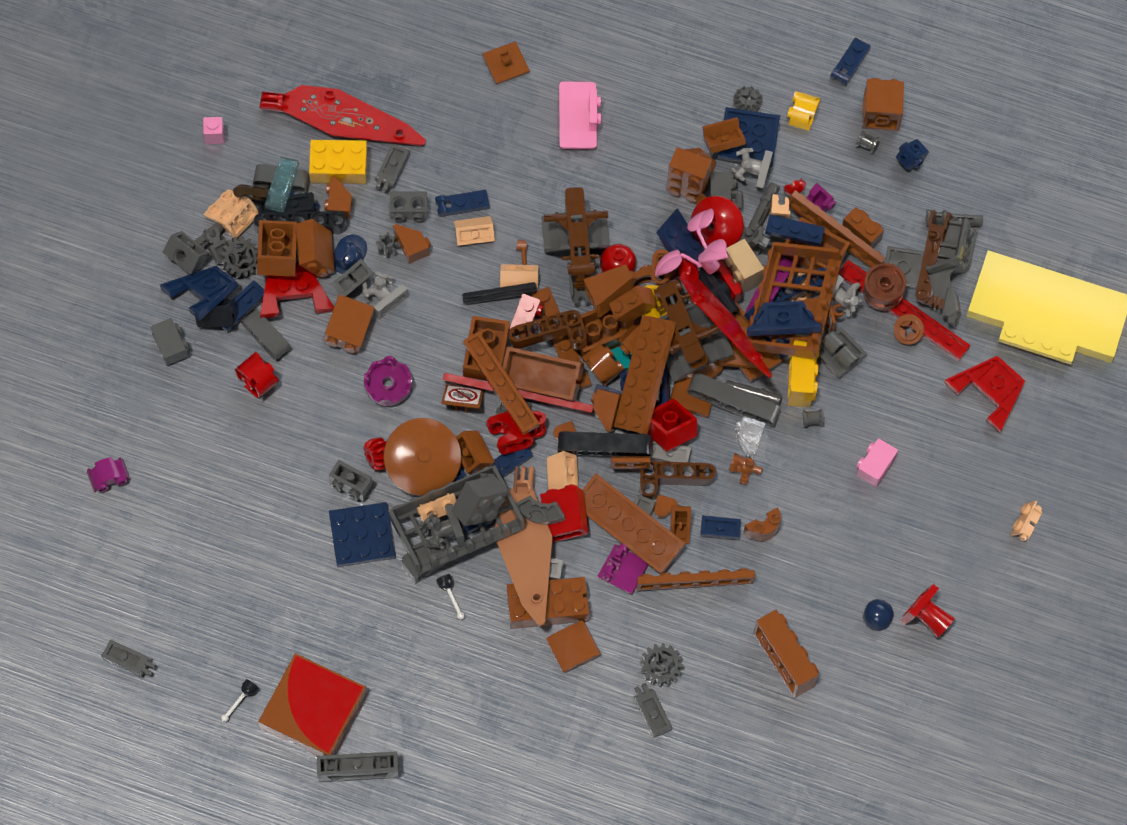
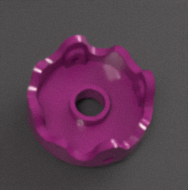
[364,356,412,406]

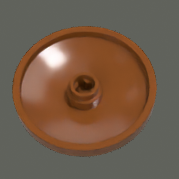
[383,418,461,496]

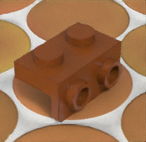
[702,117,746,153]

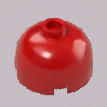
[599,244,637,273]

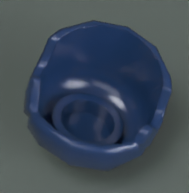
[863,599,894,631]

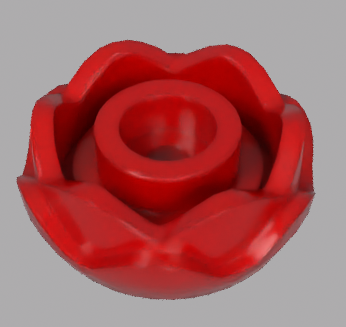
[783,178,806,196]

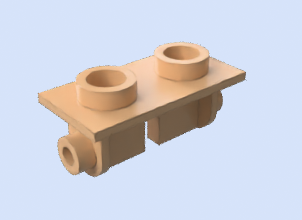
[417,493,456,522]
[1010,501,1042,541]

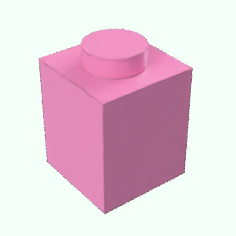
[203,117,224,144]

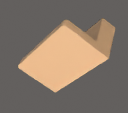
[454,216,495,246]
[500,264,538,291]
[547,451,578,490]

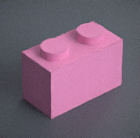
[856,438,898,487]

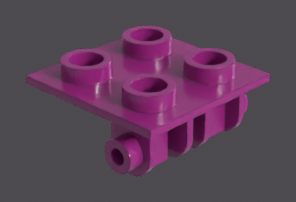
[597,544,648,595]

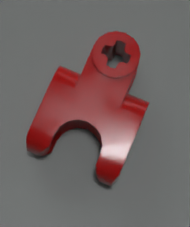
[486,411,546,454]

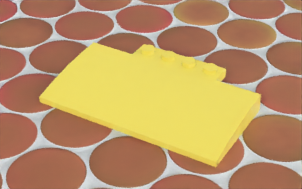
[966,250,1127,365]

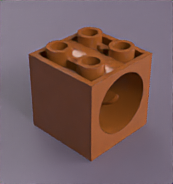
[862,78,904,131]

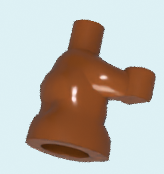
[729,453,763,485]

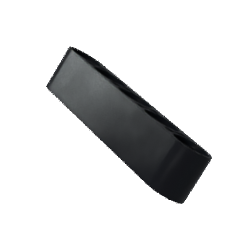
[254,211,347,234]
[557,431,653,457]

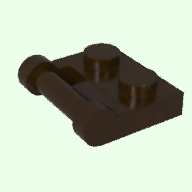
[233,184,270,200]

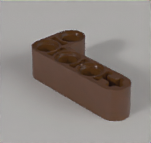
[509,310,587,350]
[639,461,716,500]

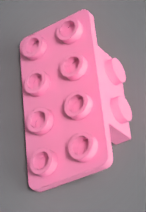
[559,82,601,149]

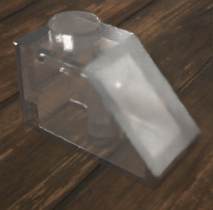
[735,416,765,459]

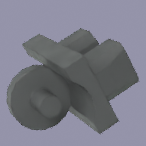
[739,226,770,255]

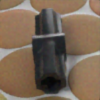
[698,267,740,317]

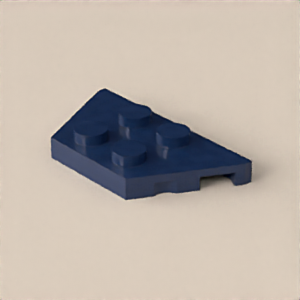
[656,209,704,266]
[747,301,821,336]

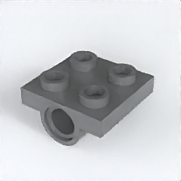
[818,327,867,379]

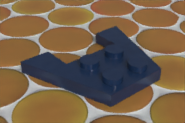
[160,266,237,320]

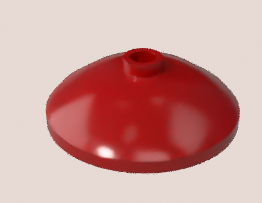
[691,196,744,248]

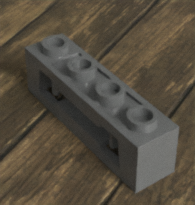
[316,751,399,782]

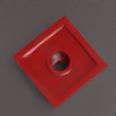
[900,583,955,638]

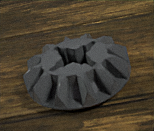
[733,86,763,112]

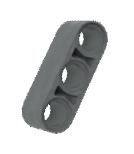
[253,164,309,193]
[241,309,291,360]

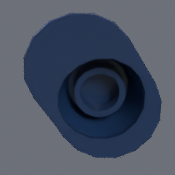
[333,234,367,274]

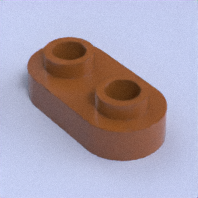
[651,249,670,286]

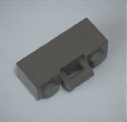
[709,172,743,229]

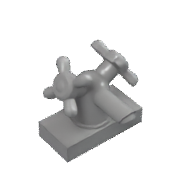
[732,148,773,188]
[362,271,408,320]
[832,274,863,318]

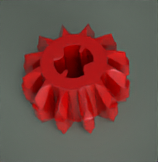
[363,437,386,471]

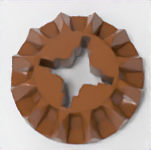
[894,314,924,345]

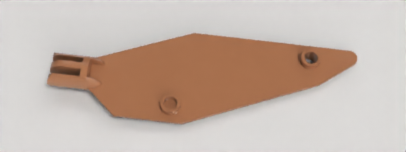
[495,466,552,626]

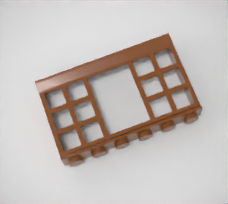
[746,242,842,359]

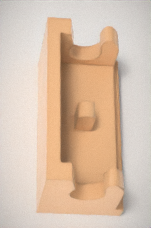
[769,194,790,219]

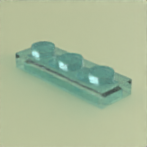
[265,156,299,212]

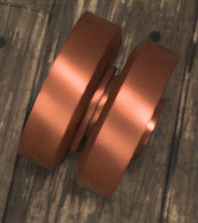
[863,263,906,311]

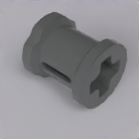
[856,131,880,153]
[802,409,824,427]

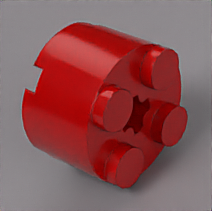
[234,352,279,398]

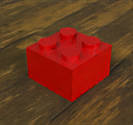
[647,398,697,452]

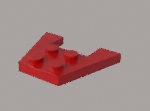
[260,262,334,318]
[944,356,1025,433]

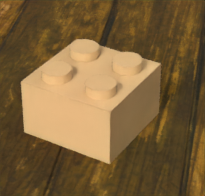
[723,239,764,294]

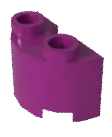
[794,183,836,219]
[87,457,131,493]

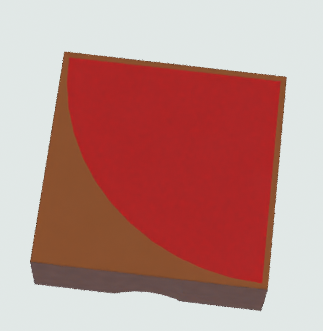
[258,653,367,756]

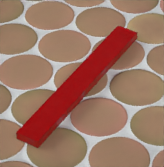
[838,260,971,361]
[442,373,594,413]

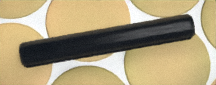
[462,282,537,304]

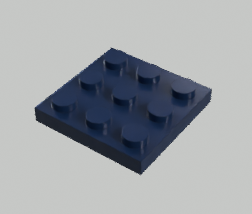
[717,107,780,167]
[329,502,395,568]

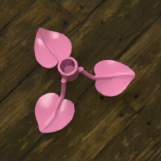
[655,208,728,278]

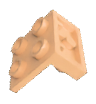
[204,189,258,238]

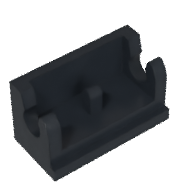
[195,299,237,327]

